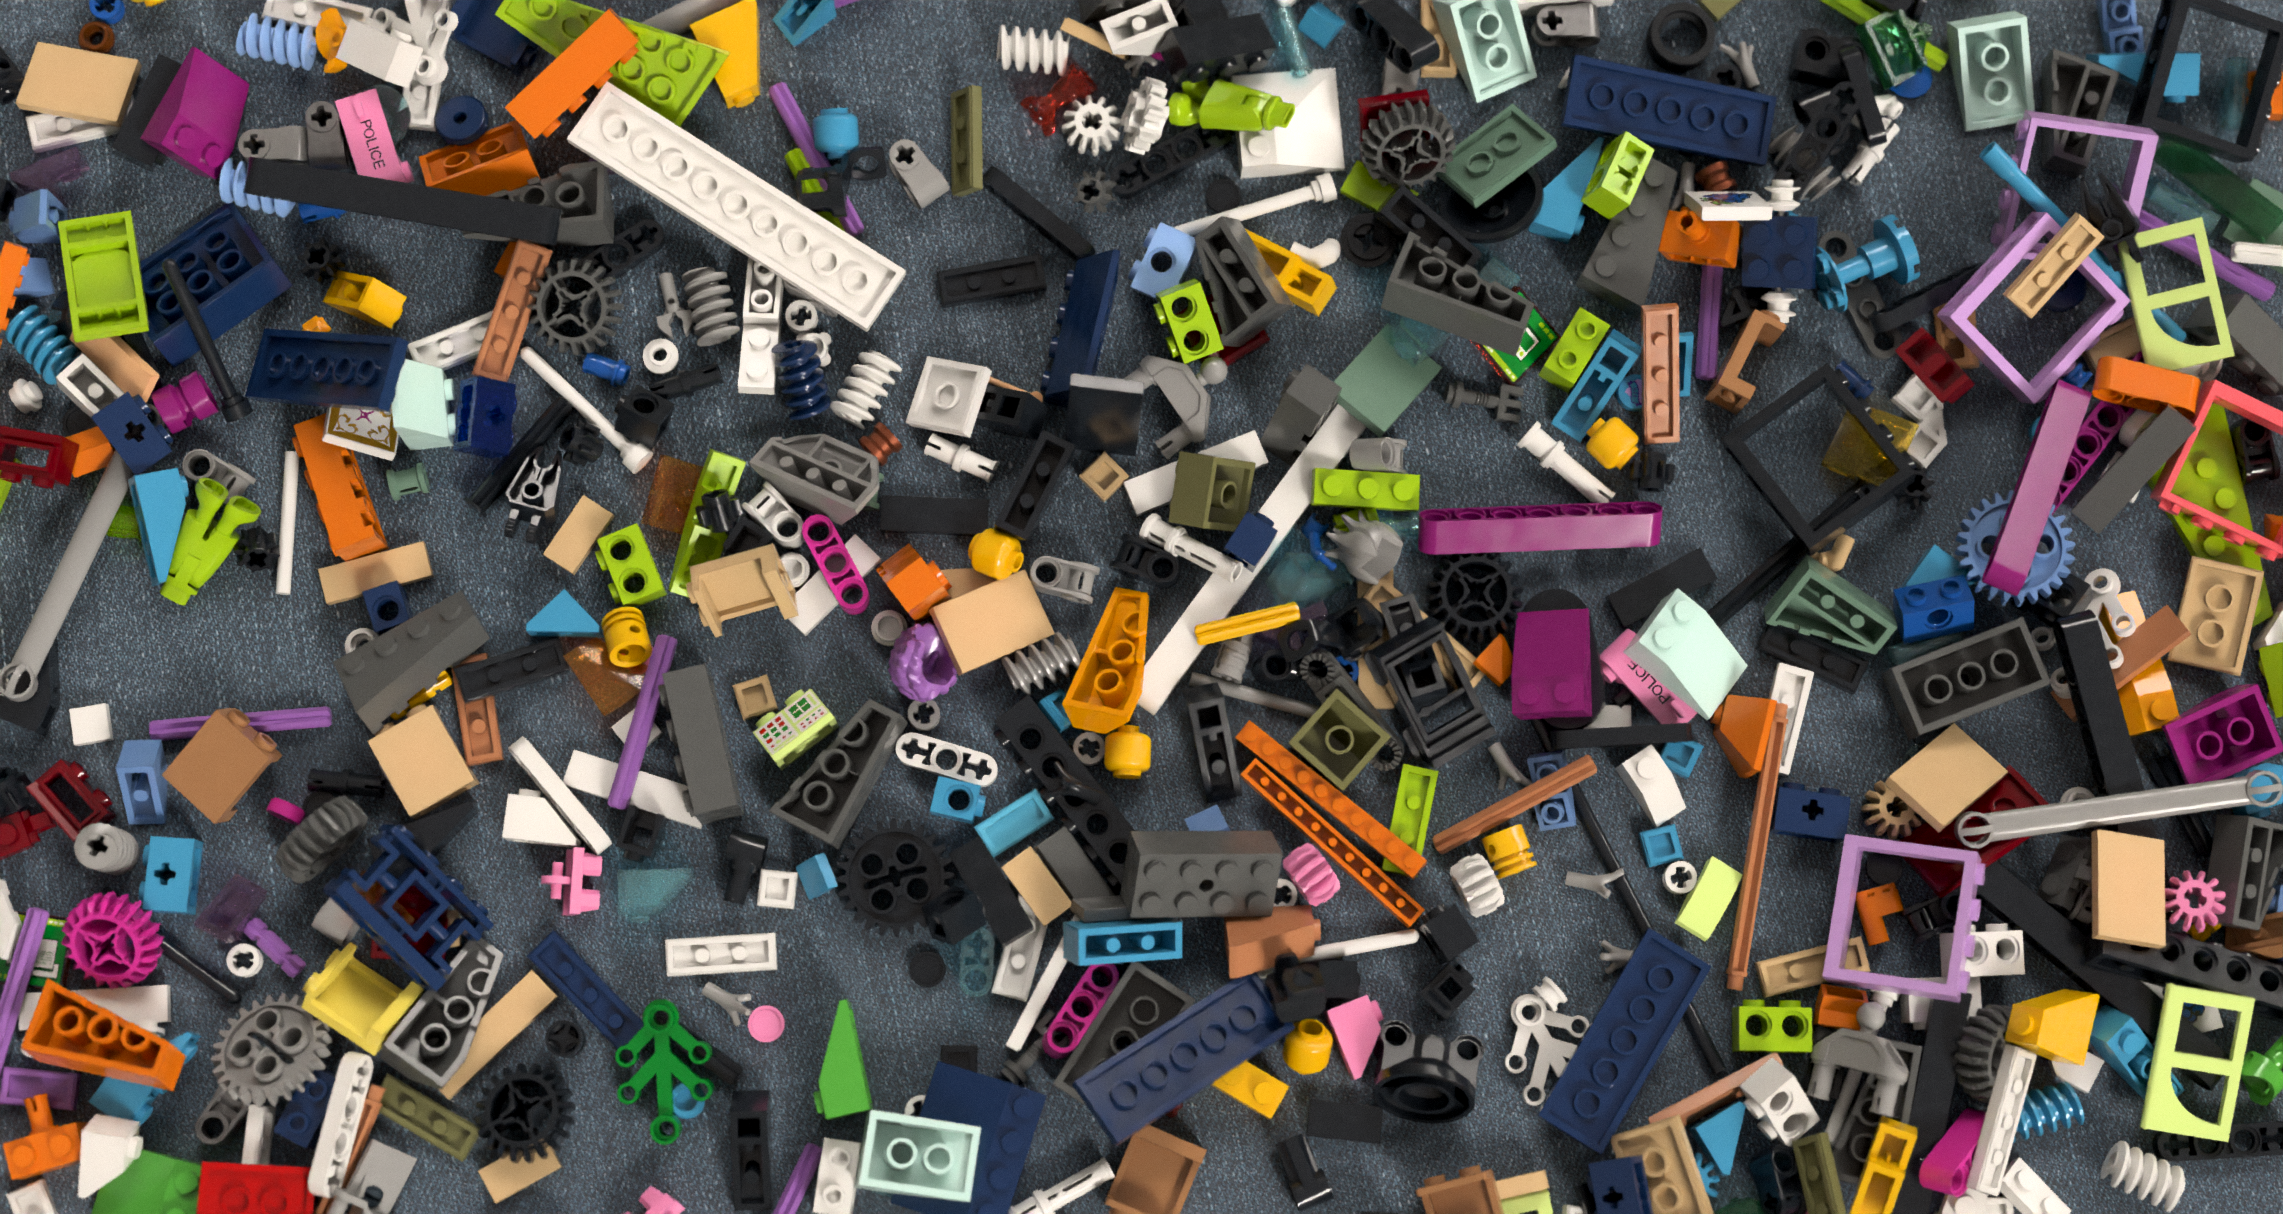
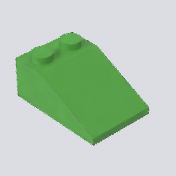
[814,999,874,1120]
[92,1148,201,1214]

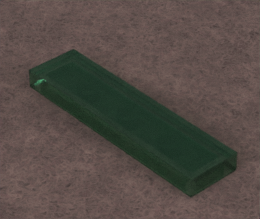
[2153,140,2283,244]

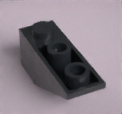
[0,636,61,737]

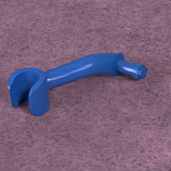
[1301,512,1337,571]

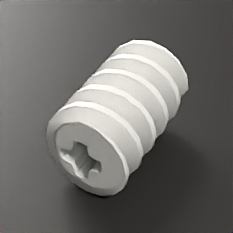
[996,24,1070,76]
[830,350,902,430]
[2100,1141,2185,1212]

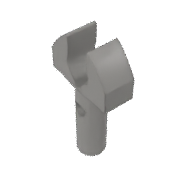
[656,272,695,340]

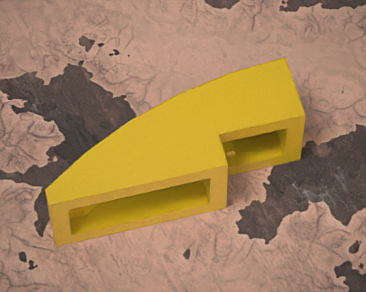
[1245,229,1337,317]
[1849,1115,1917,1214]

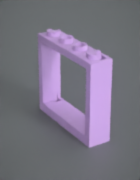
[1991,110,2159,272]
[1936,212,2131,404]
[1822,834,1986,1003]

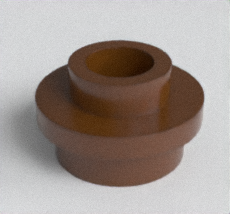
[78,21,115,54]

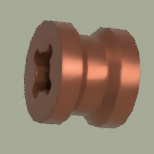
[1694,161,1738,191]
[858,422,903,467]

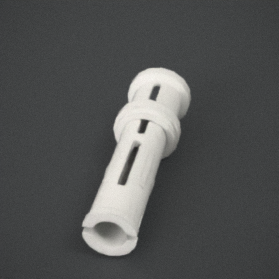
[1517,421,1616,503]
[1139,513,1243,583]
[1008,1157,1115,1214]

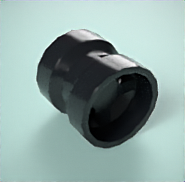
[545,1020,587,1058]

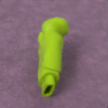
[1168,78,1295,131]
[159,477,261,606]

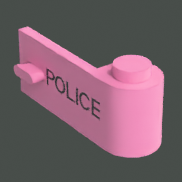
[335,88,415,183]
[1600,629,1697,724]

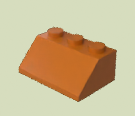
[418,120,541,196]

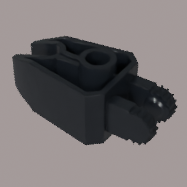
[2080,170,2144,272]
[504,445,563,544]

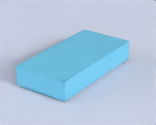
[974,789,1054,859]

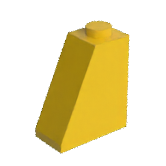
[690,0,760,109]
[2005,989,2100,1066]

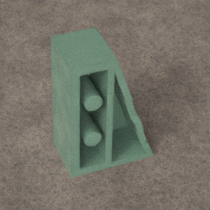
[1764,554,1898,655]

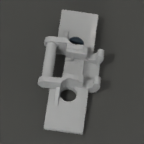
[327,1139,417,1214]

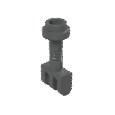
[1443,380,1524,424]
[1000,1010,1069,1085]

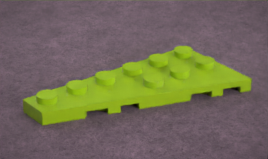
[495,0,731,127]
[2147,403,2274,627]

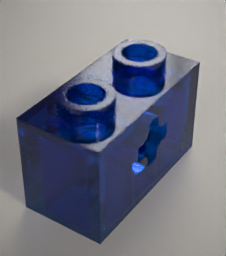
[453,376,517,458]

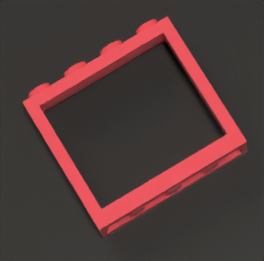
[2150,380,2283,561]

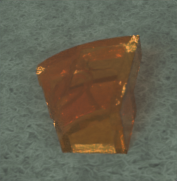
[641,455,704,534]
[563,637,648,717]

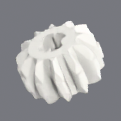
[1062,95,1122,156]
[1450,853,1505,918]

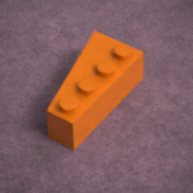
[504,8,640,139]
[292,413,389,561]
[21,978,186,1091]

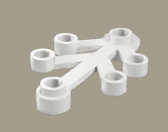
[372,0,458,86]
[2031,568,2136,699]
[1504,994,1590,1106]

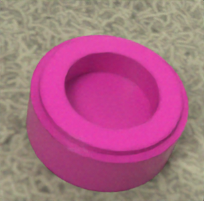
[266,797,305,826]

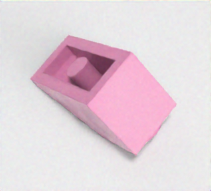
[1324,995,1384,1081]

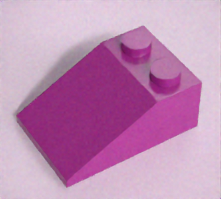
[140,46,250,180]
[1511,608,1592,720]
[2162,684,2283,784]

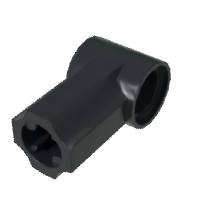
[1275,1132,1334,1212]

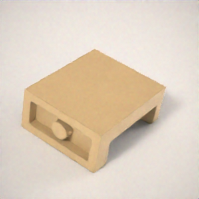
[686,543,798,638]
[367,704,480,820]

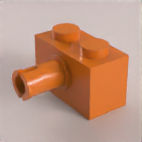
[1658,207,1744,269]
[3,1093,88,1180]

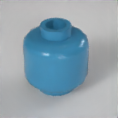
[812,108,860,160]

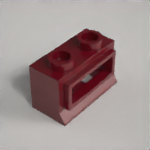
[1895,327,1975,404]
[0,426,79,489]
[26,759,117,842]

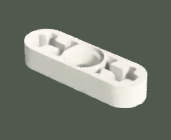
[896,732,998,787]

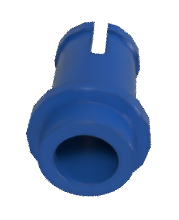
[298,203,347,224]
[582,352,631,387]

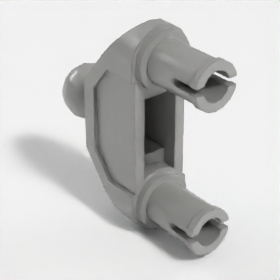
[1124,355,1228,460]
[1806,1002,1909,1117]

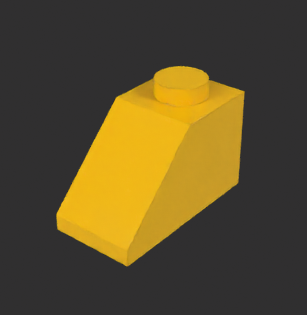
[322,270,407,329]

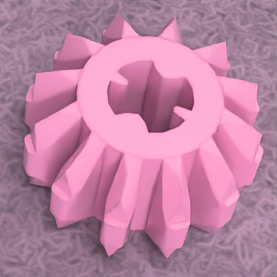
[1283,843,1340,906]
[2165,870,2226,933]

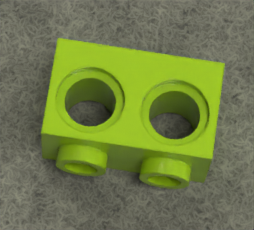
[1581,131,1655,220]
[1153,278,1224,364]
[1538,307,1611,393]
[595,523,668,608]
[1732,1000,1812,1053]

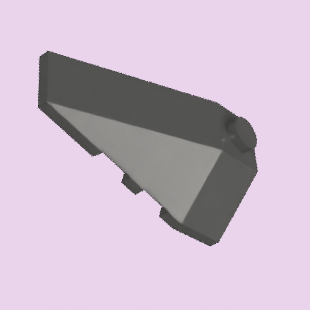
[463,161,614,247]
[381,938,504,1090]

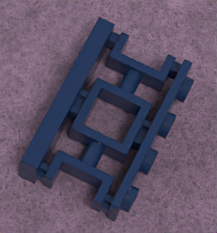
[322,824,494,992]

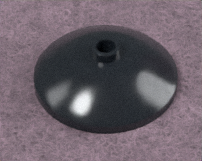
[1439,167,1544,244]

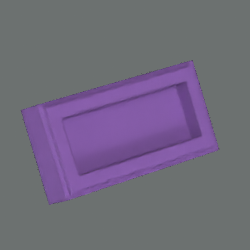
[0,1067,81,1111]

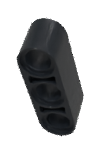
[1349,0,1440,74]

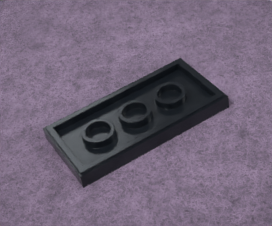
[1066,373,1144,457]

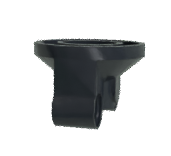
[1373,1020,1485,1124]

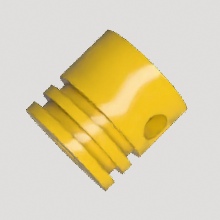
[601,606,652,668]
[1481,824,1537,880]

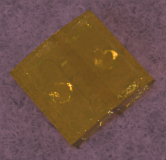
[1821,407,1919,486]

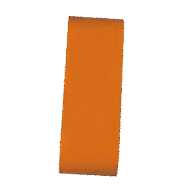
[2092,356,2201,419]

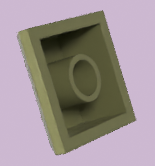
[1168,451,1256,532]
[1288,688,1391,792]

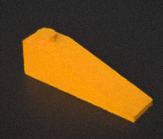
[1062,587,1149,734]
[2098,591,2179,737]

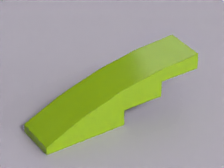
[668,448,746,597]

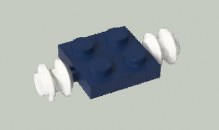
[1742,179,1818,323]

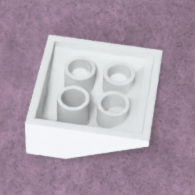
[1231,68,1345,179]

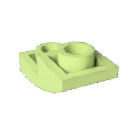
[1674,856,1743,941]

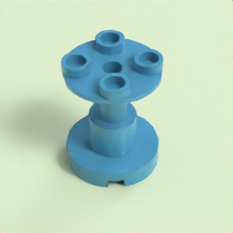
[1815,214,1921,313]

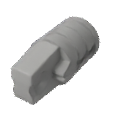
[1210,633,1254,684]

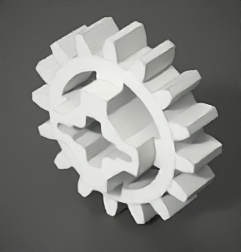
[1121,77,1169,155]

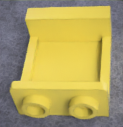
[301,942,424,1056]

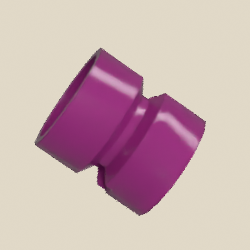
[151,370,220,434]

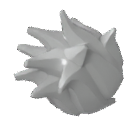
[1324,510,1404,586]

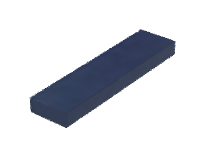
[527,930,654,1061]

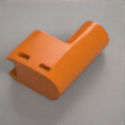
[1855,883,1904,947]

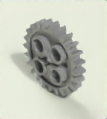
[211,993,333,1108]

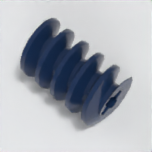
[771,340,831,420]

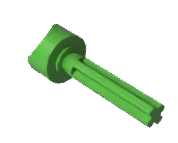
[2241,1035,2283,1106]

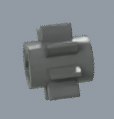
[1073,170,1117,214]

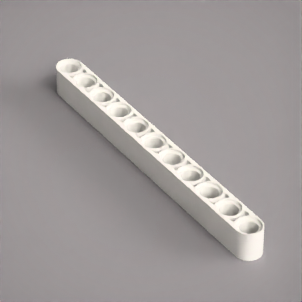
[1137,404,1367,716]

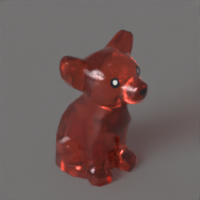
[1021,62,1098,137]

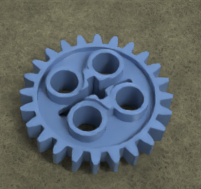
[1955,490,2076,607]

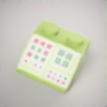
[752,688,839,771]

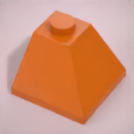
[1710,695,1777,779]

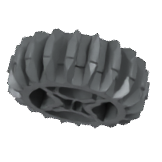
[1360,99,1456,190]
[527,258,625,355]
[275,795,368,884]
[1954,1005,2035,1104]

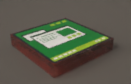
[1470,286,1561,386]
[0,911,71,990]

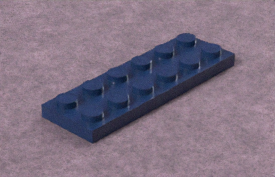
[1560,54,1777,167]
[245,328,409,412]
[1536,928,1711,1155]
[1073,973,1295,1147]

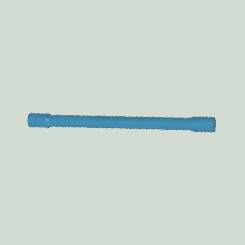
[1979,142,2187,342]

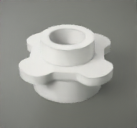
[796,332,831,367]

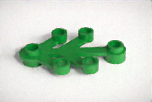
[615,999,714,1145]

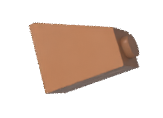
[1224,905,1321,978]

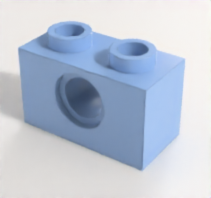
[1128,222,1197,301]

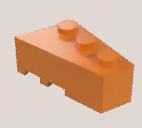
[876,543,952,624]

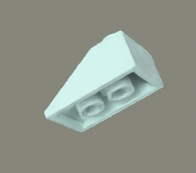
[1432,0,1537,103]
[1946,11,2035,131]
[391,359,458,451]
[1623,588,1748,720]
[855,1110,981,1202]

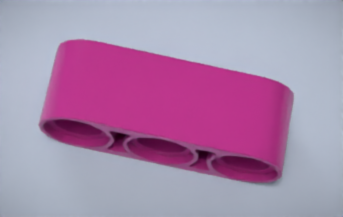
[802,514,870,615]
[1042,963,1119,1059]
[1919,1108,1986,1197]

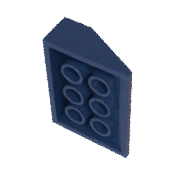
[140,202,293,368]
[1040,249,1120,408]
[889,1061,1047,1214]

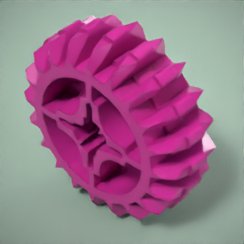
[61,890,164,990]

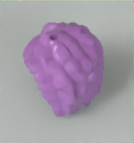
[888,622,957,703]

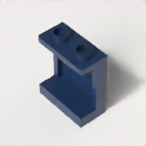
[444,0,539,76]

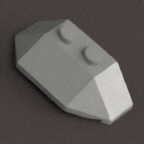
[749,434,879,525]

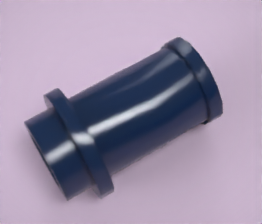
[1835,360,1875,400]

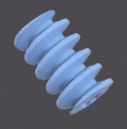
[236,12,317,71]
[219,158,296,218]

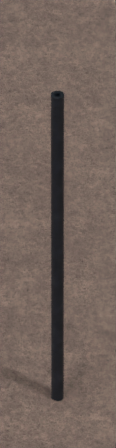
[1529,719,1726,1075]

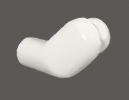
[1851,94,1903,130]
[1290,238,1341,270]

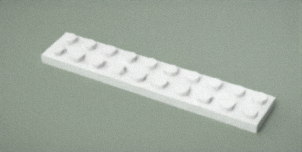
[567,81,906,332]

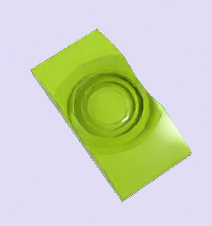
[58,210,149,343]

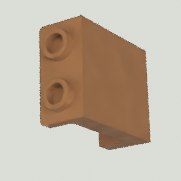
[1705,309,1787,415]
[162,708,282,824]
[1104,1125,1207,1214]
[1415,1164,1504,1214]

